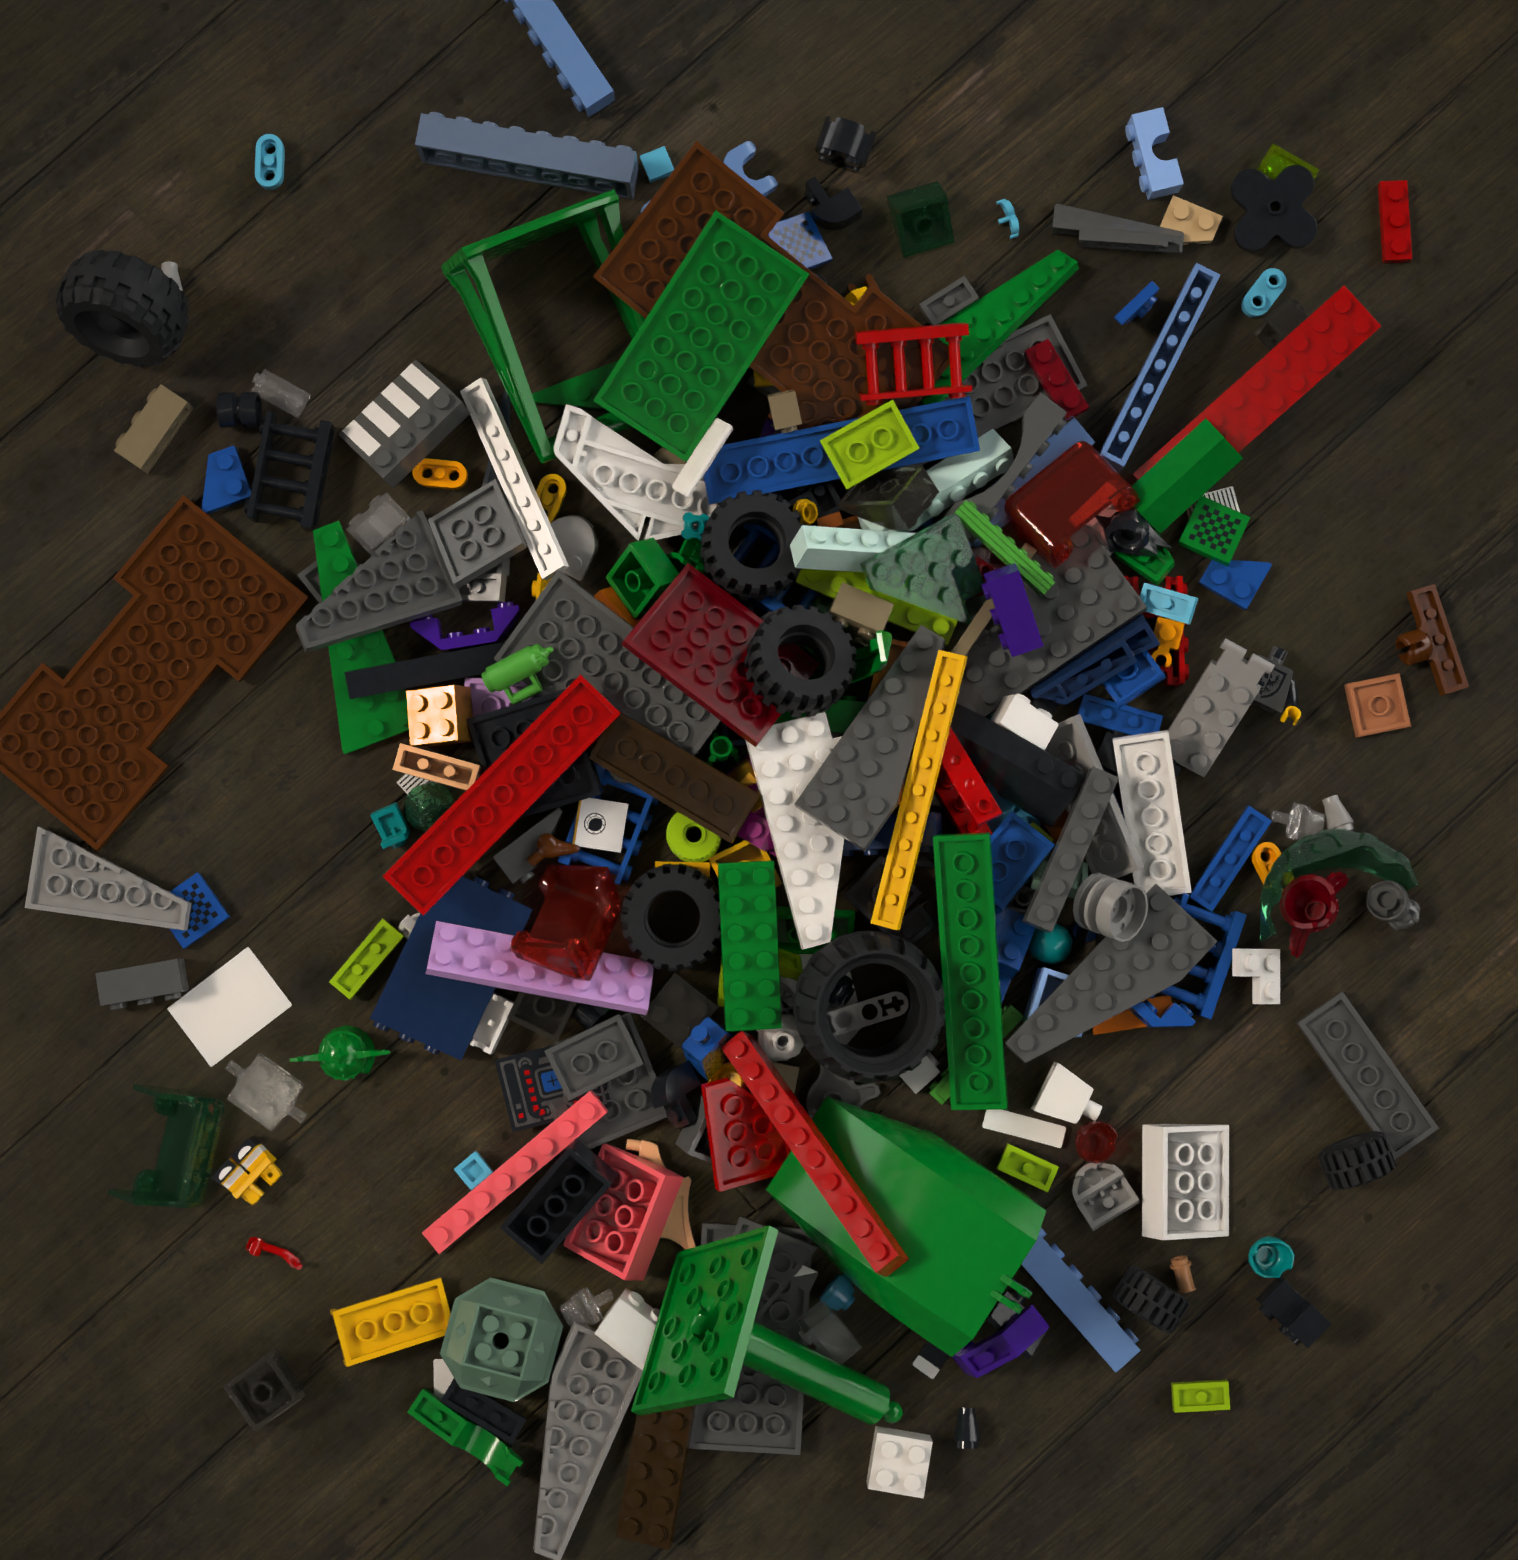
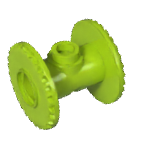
[666,812,722,862]

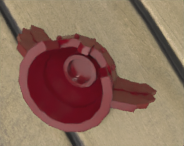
[1280,871,1349,958]

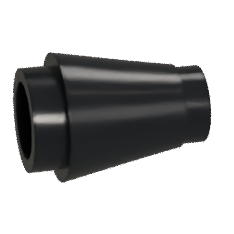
[953,1408,981,1449]

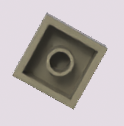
[828,582,894,649]

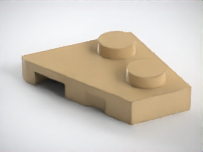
[1160,195,1223,245]

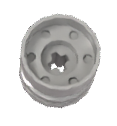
[1073,873,1148,942]

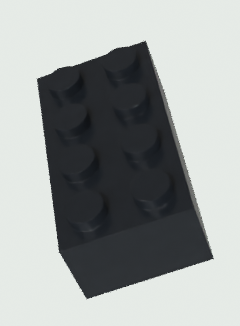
[500,1138,618,1264]

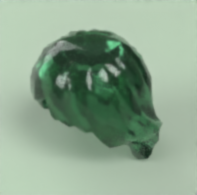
[402,781,453,832]

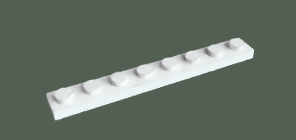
[460,378,569,580]

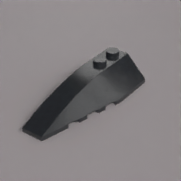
[951,703,1086,827]

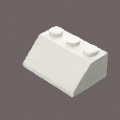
[594,1288,660,1371]

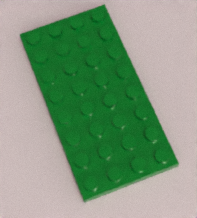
[593,210,809,462]

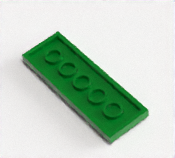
[717,860,782,1032]

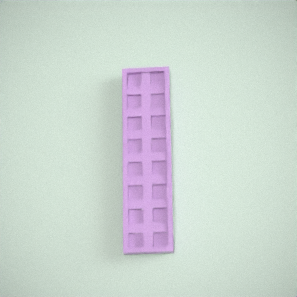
[426,921,654,1015]

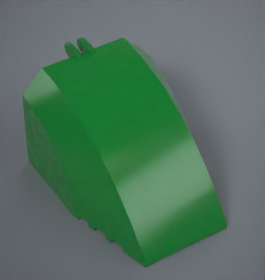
[766,1096,1046,1357]

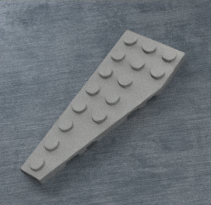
[533,1321,643,1560]

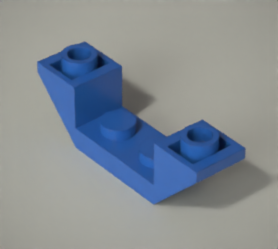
[1129,1000,1196,1028]

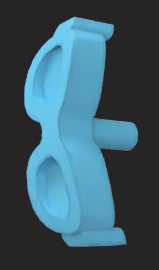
[996,199,1019,239]

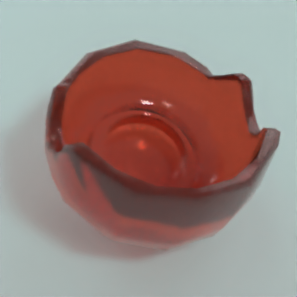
[1075,1120,1118,1164]

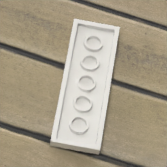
[1113,730,1192,896]

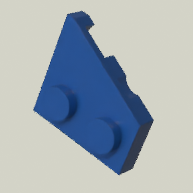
[202,445,252,515]

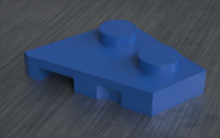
[1114,281,1160,326]
[1197,560,1272,611]

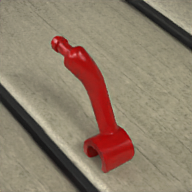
[246,1237,302,1270]

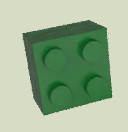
[605,537,679,619]

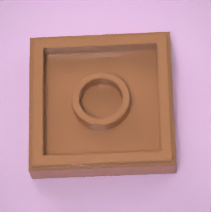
[1344,673,1411,738]

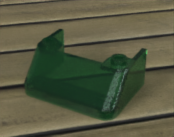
[108,1084,225,1208]

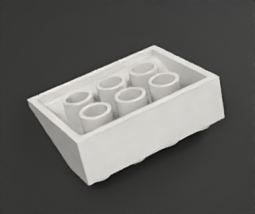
[1142,1124,1229,1240]

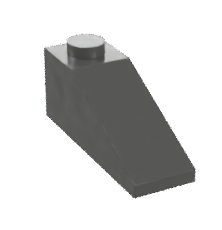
[493,807,564,885]

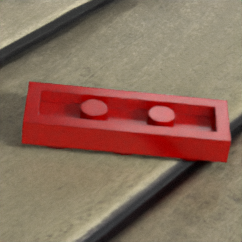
[1378,180,1412,263]

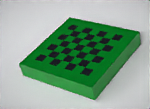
[1178,496,1251,567]

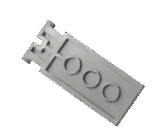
[1168,638,1275,777]

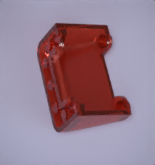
[1004,441,1140,569]
[511,864,621,981]

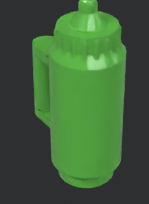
[481,644,553,705]

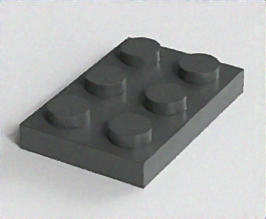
[544,1014,644,1101]

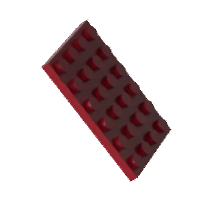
[621,563,820,747]

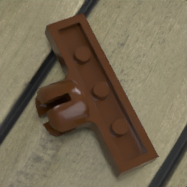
[1395,584,1469,696]

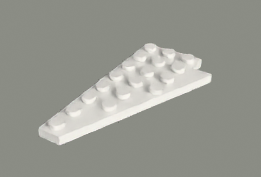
[746,712,844,949]

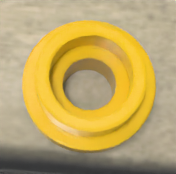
[793,499,818,526]

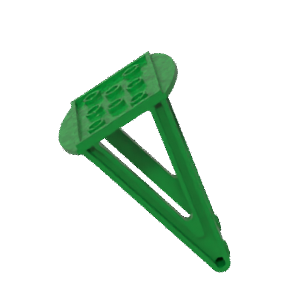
[441,189,645,464]

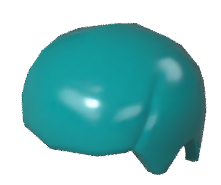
[1028,924,1073,965]
[1248,1236,1295,1278]

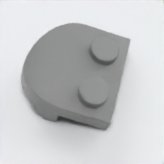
[551,515,599,581]
[1072,1161,1140,1231]

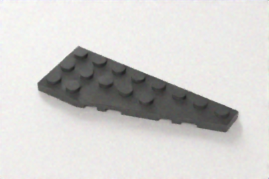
[795,625,945,851]

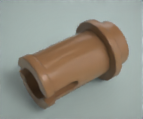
[1170,1256,1196,1293]

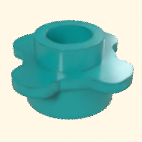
[681,512,709,540]

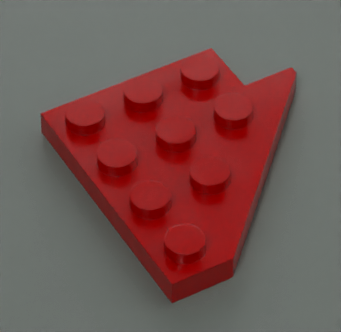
[701,1078,791,1192]

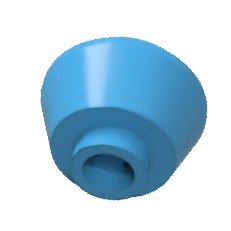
[820,1274,855,1311]

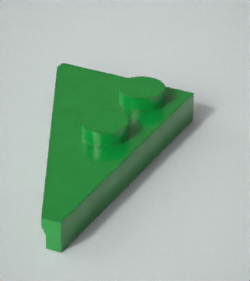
[532,360,619,411]

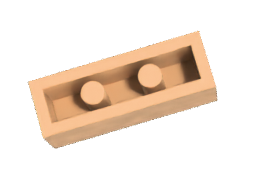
[392,743,483,790]

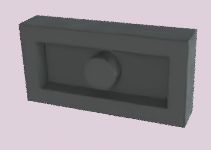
[919,275,979,325]

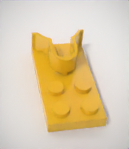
[330,1277,451,1367]

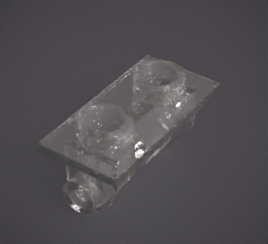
[251,369,312,418]

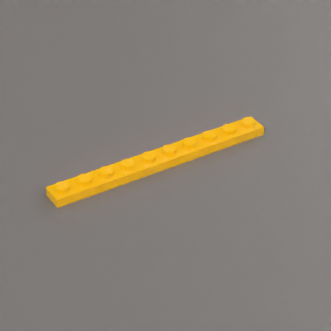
[871,650,968,931]

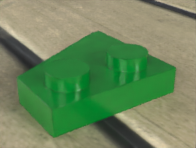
[1114,517,1175,586]

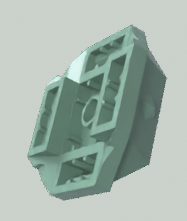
[440,1277,563,1402]

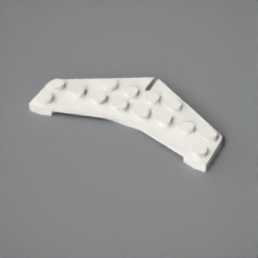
[553,404,769,541]

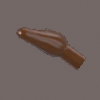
[527,833,581,867]

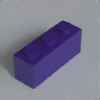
[981,563,1044,657]

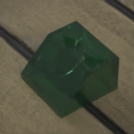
[887,181,955,258]

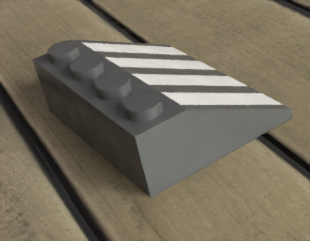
[338,360,470,489]

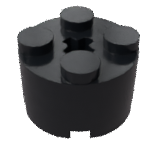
[815,116,876,173]

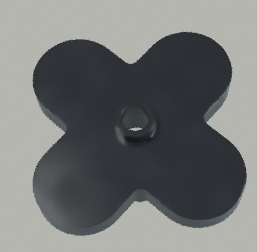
[1230,165,1317,252]

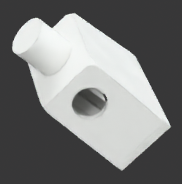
[1031,1062,1102,1124]

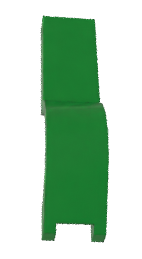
[407,1388,524,1486]

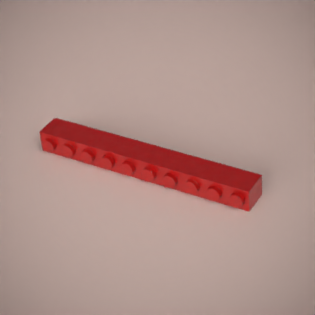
[721,1031,909,1277]

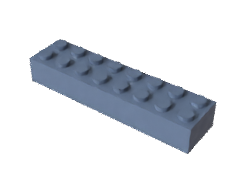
[415,112,639,200]

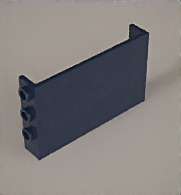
[370,876,533,1060]

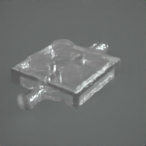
[225,1053,308,1131]

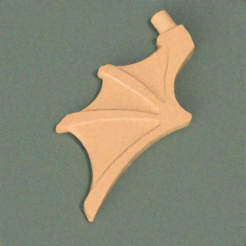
[626,1139,696,1250]

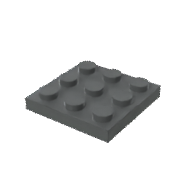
[428,479,527,588]

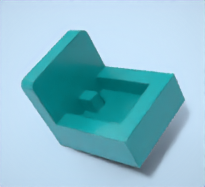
[370,802,411,849]

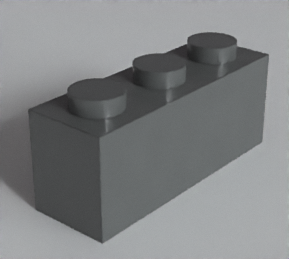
[95,958,189,1010]

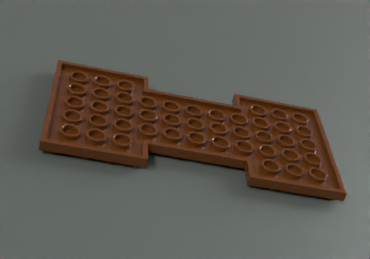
[593,141,950,431]
[0,495,310,851]

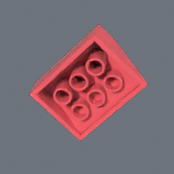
[563,1143,684,1281]

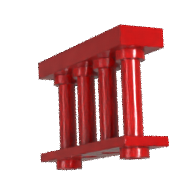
[855,323,972,405]
[934,726,1002,835]

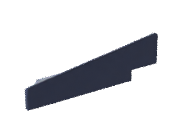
[1030,614,1160,705]

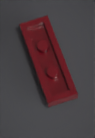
[1024,338,1089,422]

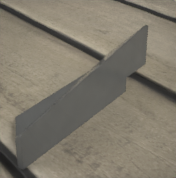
[1052,204,1184,254]

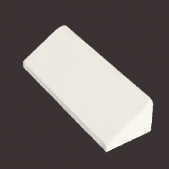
[672,418,733,498]

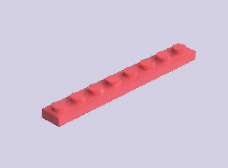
[422,1090,609,1254]

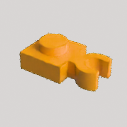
[1151,617,1185,668]

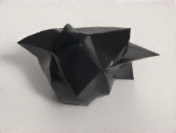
[1093,508,1172,557]

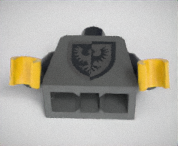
[1245,646,1301,726]

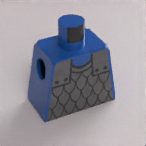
[682,1017,735,1081]

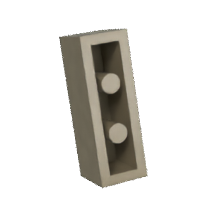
[114,384,194,474]

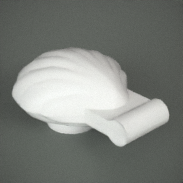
[757,1014,804,1062]

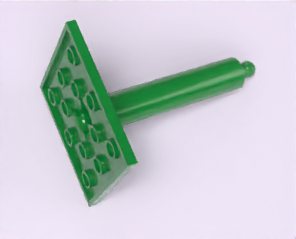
[631,1225,903,1425]

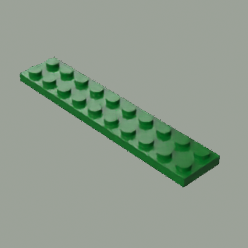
[933,832,1008,1110]

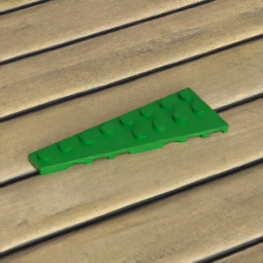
[918,250,1079,406]
[313,521,409,755]

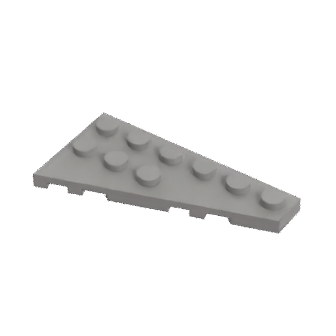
[25,826,192,930]

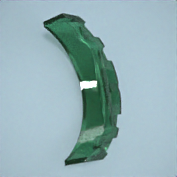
[1260,829,1419,942]

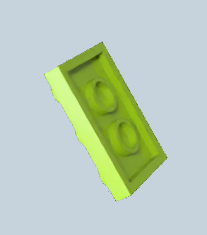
[820,400,920,490]

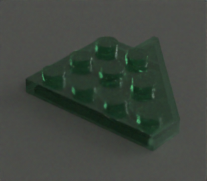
[860,514,984,624]

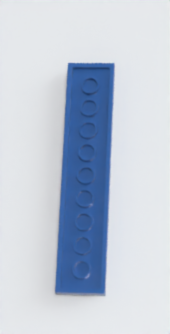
[704,396,980,505]

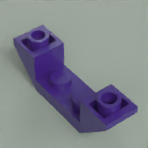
[410,602,522,653]
[952,1305,1049,1378]

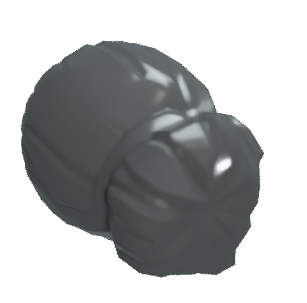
[1367,880,1420,931]

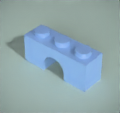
[1125,107,1184,200]

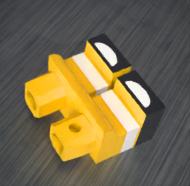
[211,1136,283,1205]

